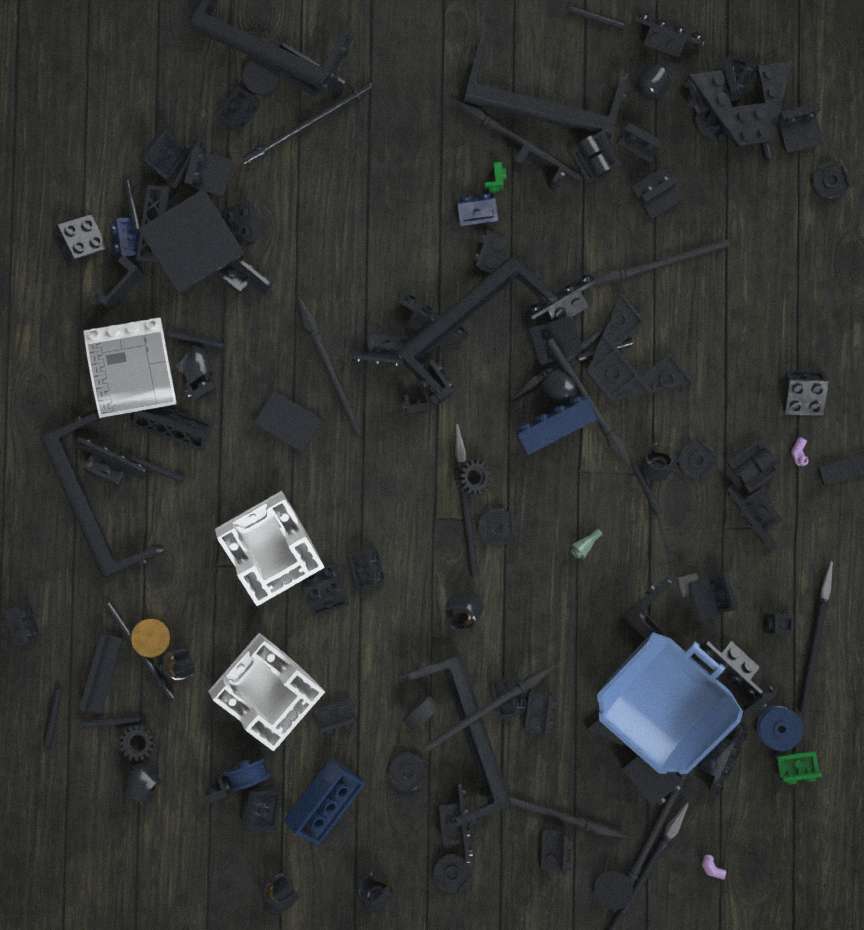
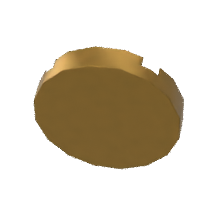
[131,619,170,658]

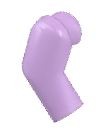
[791,437,808,466]
[702,855,726,880]

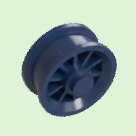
[756,706,803,751]
[223,758,270,792]

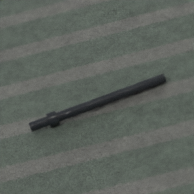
[104,602,175,701]

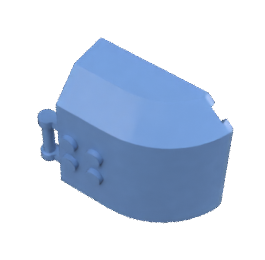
[597,632,743,774]

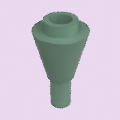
[571,529,602,559]

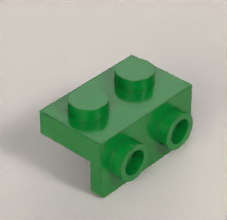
[776,751,822,784]

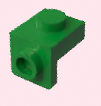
[484,162,506,193]

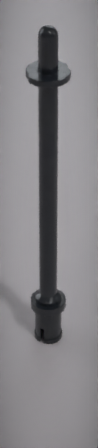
[241,82,373,167]

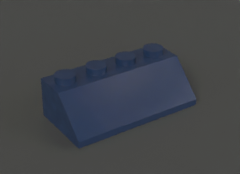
[515,396,597,455]
[283,758,366,845]

